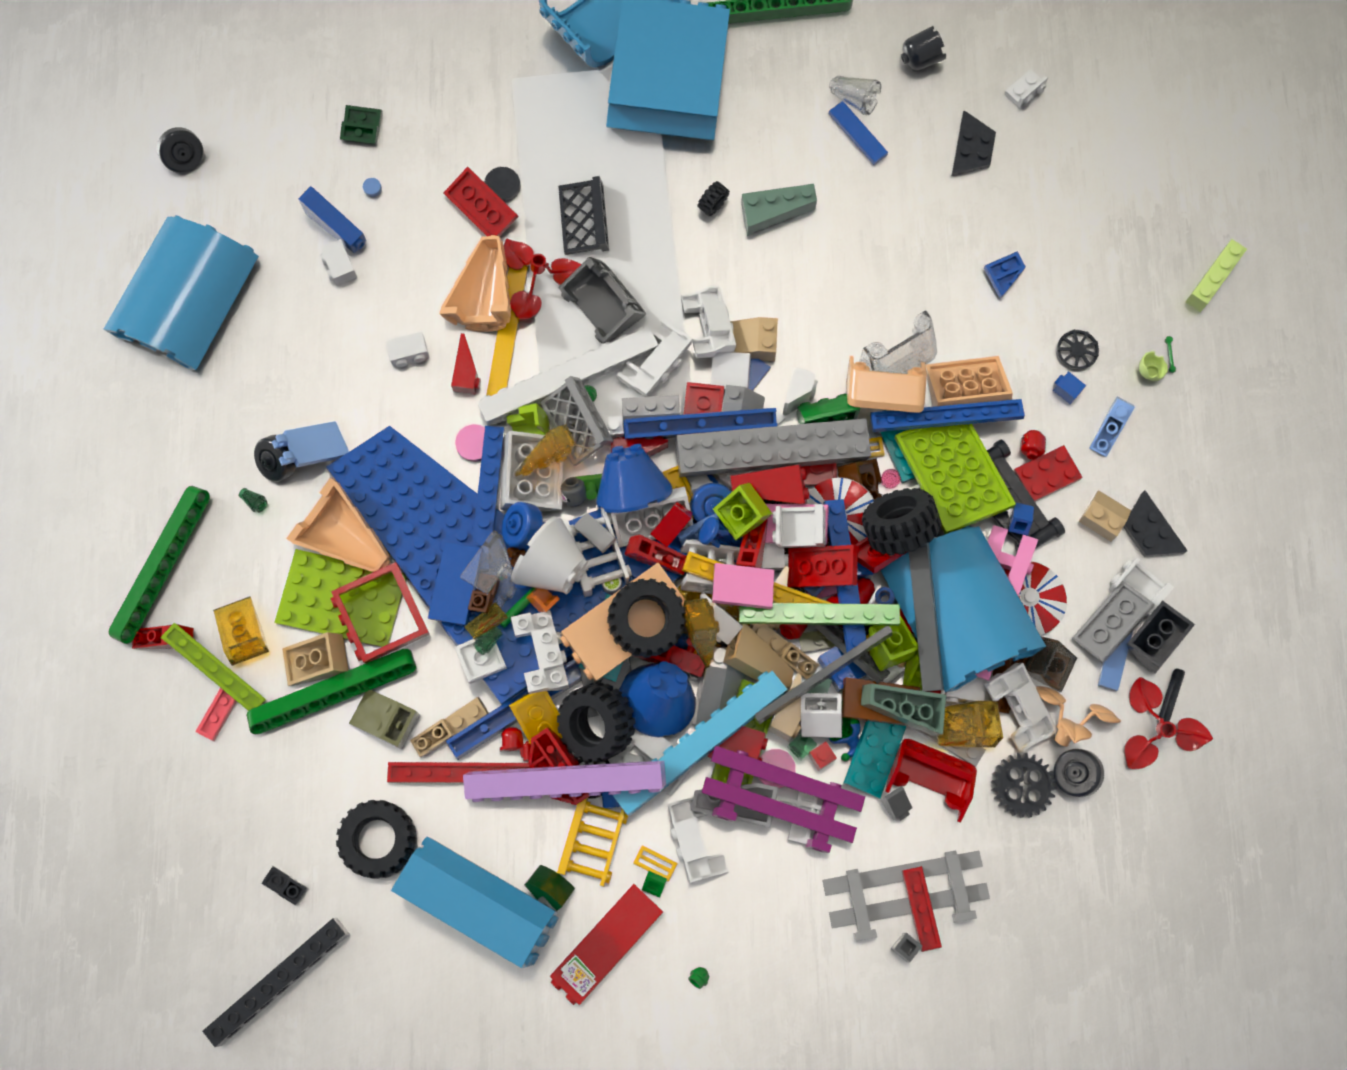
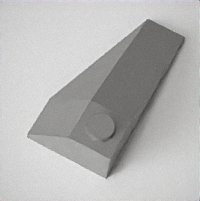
[722,385,765,412]
[695,646,746,726]
[691,783,778,827]

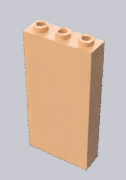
[560,563,693,682]

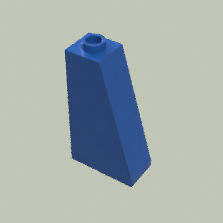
[298,186,367,253]

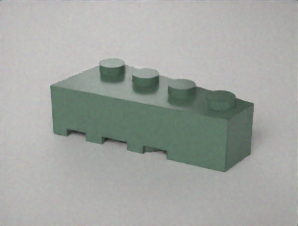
[741,184,817,236]
[861,684,946,736]

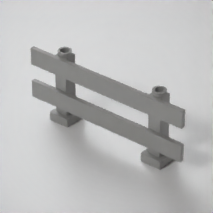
[822,850,990,941]

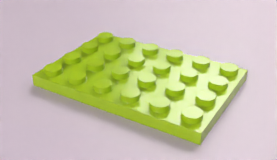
[895,424,1016,534]
[274,549,407,647]

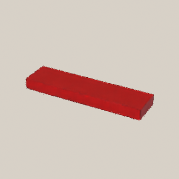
[902,866,942,952]

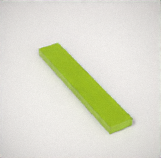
[161,622,266,711]

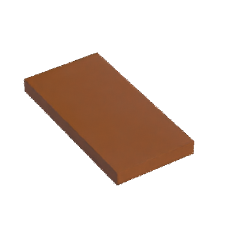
[842,677,920,726]

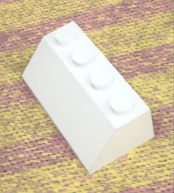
[611,486,693,547]

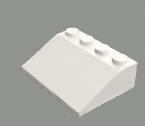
[500,431,564,511]

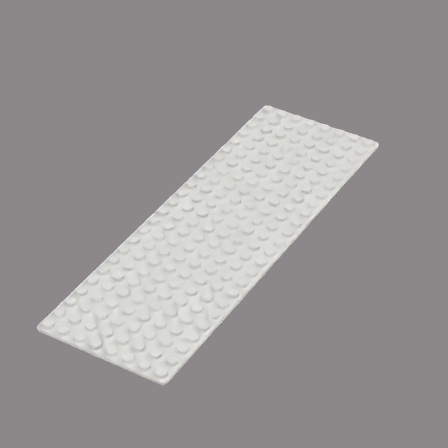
[512,68,691,482]

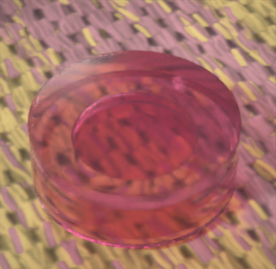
[881,469,901,489]

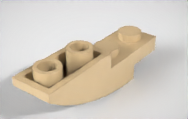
[750,624,819,680]
[410,697,489,757]

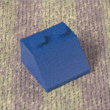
[817,646,867,693]

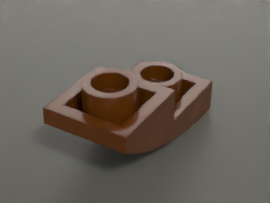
[468,574,501,613]

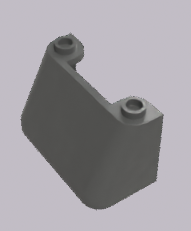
[558,257,646,343]

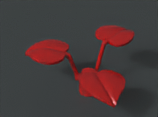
[504,238,581,319]
[1124,677,1213,769]

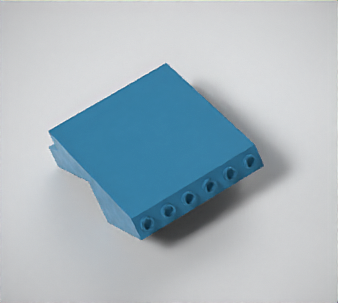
[606,0,730,141]

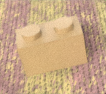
[1078,490,1131,542]

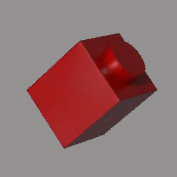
[808,742,837,771]

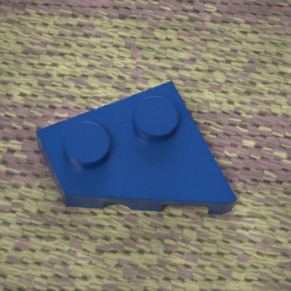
[984,251,1026,298]

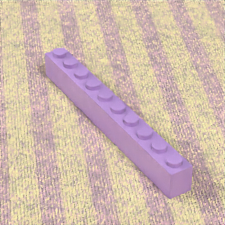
[463,761,666,802]

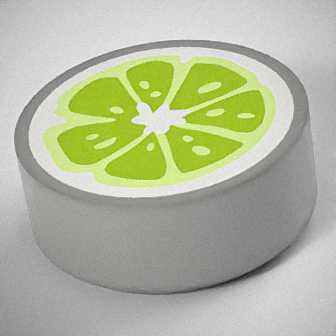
[602,578,622,594]

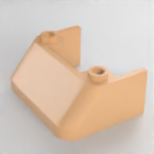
[846,356,927,412]

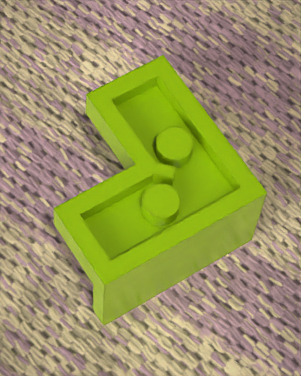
[506,403,550,436]

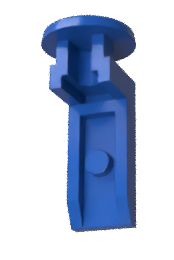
[699,517,743,548]

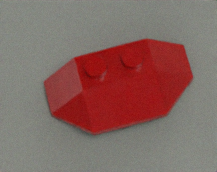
[528,727,589,805]

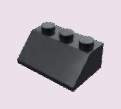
[1126,600,1195,674]

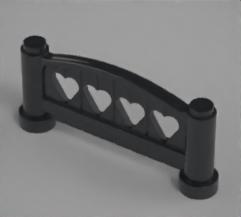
[987,439,1065,551]

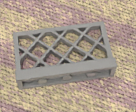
[540,376,614,466]

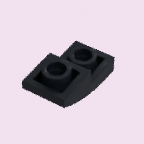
[261,866,307,905]

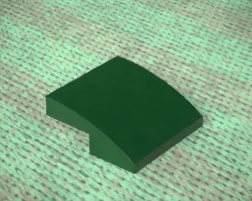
[340,105,382,144]
[524,865,575,911]

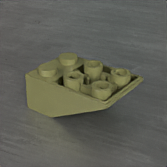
[349,690,420,749]

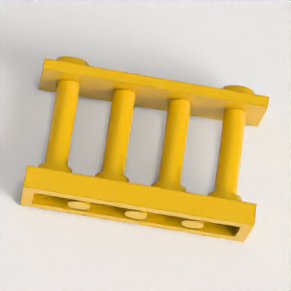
[557,798,629,887]

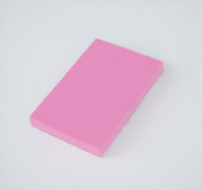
[712,563,774,609]

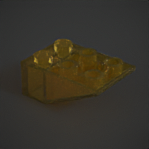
[515,424,576,476]
[683,598,720,668]
[937,701,1004,748]

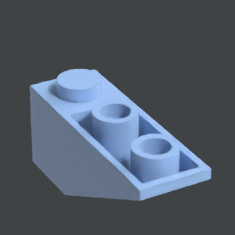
[1089,396,1135,457]

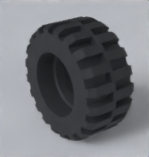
[862,488,941,555]
[607,578,686,658]
[557,683,635,763]
[336,800,417,879]

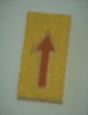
[464,603,508,642]

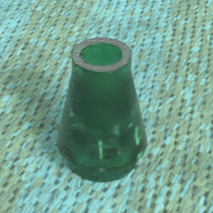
[238,488,268,513]
[473,627,503,655]

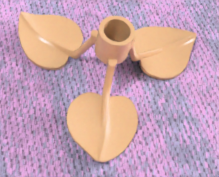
[1036,686,1121,747]

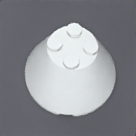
[511,516,588,594]

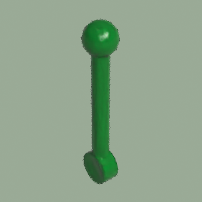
[1165,336,1176,373]

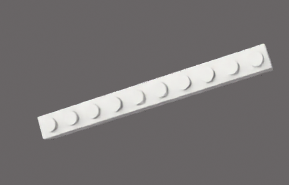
[477,326,658,426]

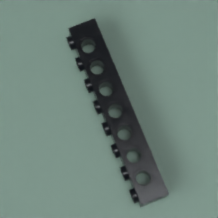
[202,918,350,1047]

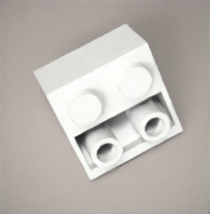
[801,693,842,738]

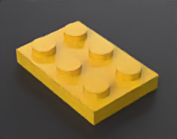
[509,691,562,743]

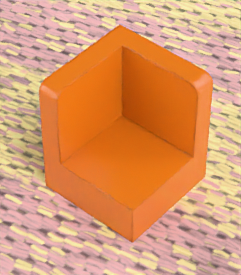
[526,588,560,612]

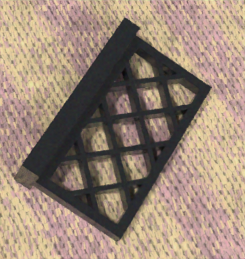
[558,176,609,255]

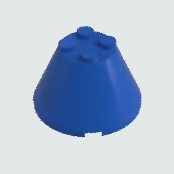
[596,444,673,513]
[619,661,696,737]

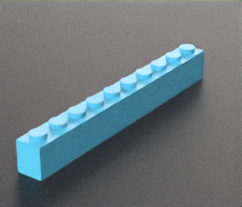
[613,671,788,816]

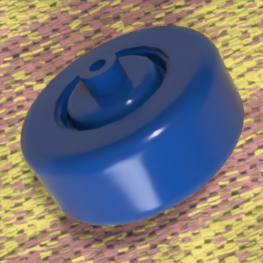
[690,483,732,522]
[502,502,543,550]

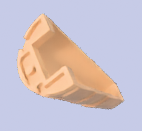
[439,235,511,332]
[286,477,391,572]

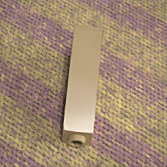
[723,624,794,689]

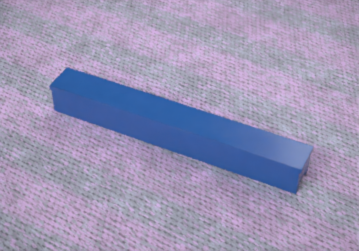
[623,408,778,439]
[446,659,582,760]

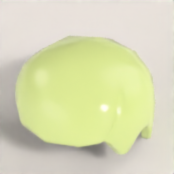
[1139,351,1168,381]

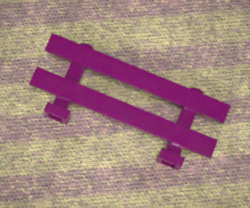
[701,746,866,853]

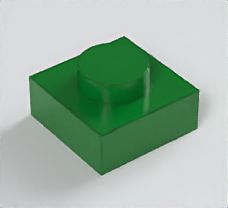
[641,871,667,898]

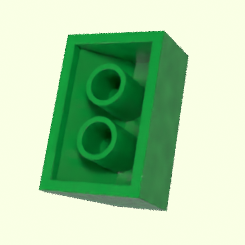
[796,394,860,424]

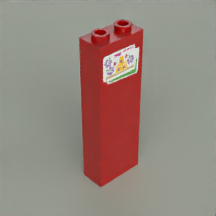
[550,884,663,1005]

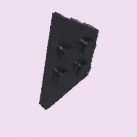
[951,111,996,176]
[1123,490,1188,557]

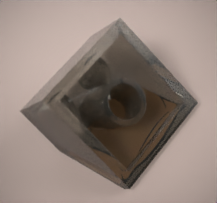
[1025,636,1077,692]

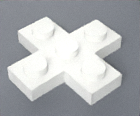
[776,791,822,844]

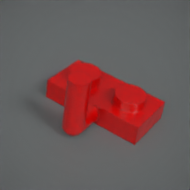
[669,638,709,677]

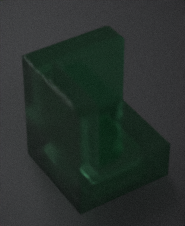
[787,733,817,761]

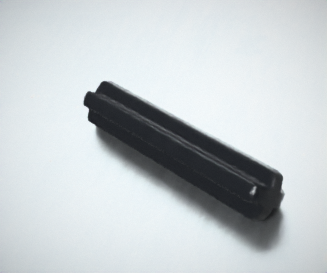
[1158,668,1185,722]

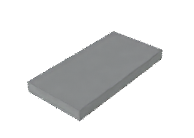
[1072,581,1155,663]

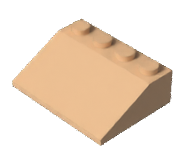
[925,356,1013,407]

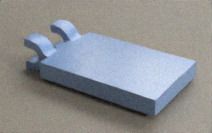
[272,421,349,467]

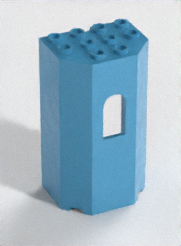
[391,836,559,968]

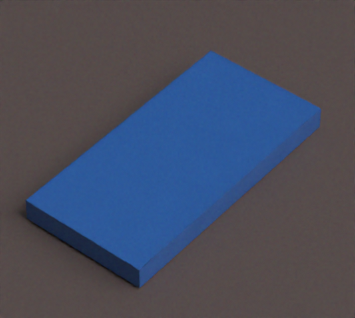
[428,542,484,626]

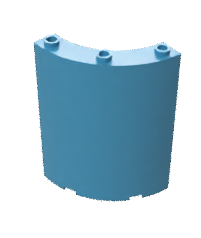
[103,215,259,370]
[881,525,1046,692]

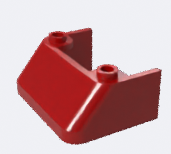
[885,739,977,823]

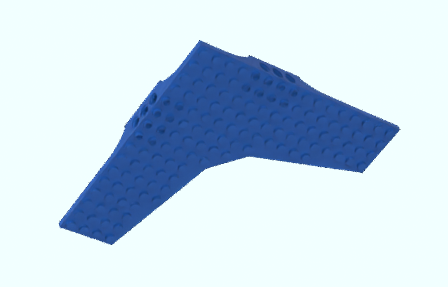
[326,425,722,705]

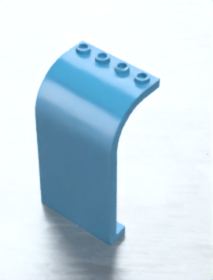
[539,0,680,67]

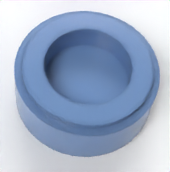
[363,178,382,197]

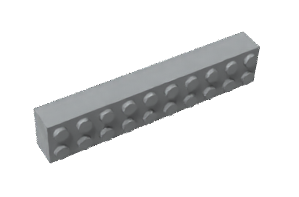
[675,419,871,478]

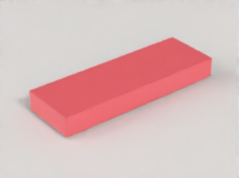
[195,688,237,741]

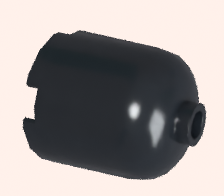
[901,26,946,71]

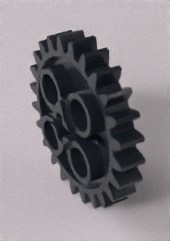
[991,753,1057,818]

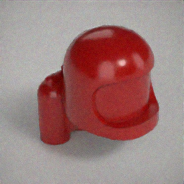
[500,727,531,762]

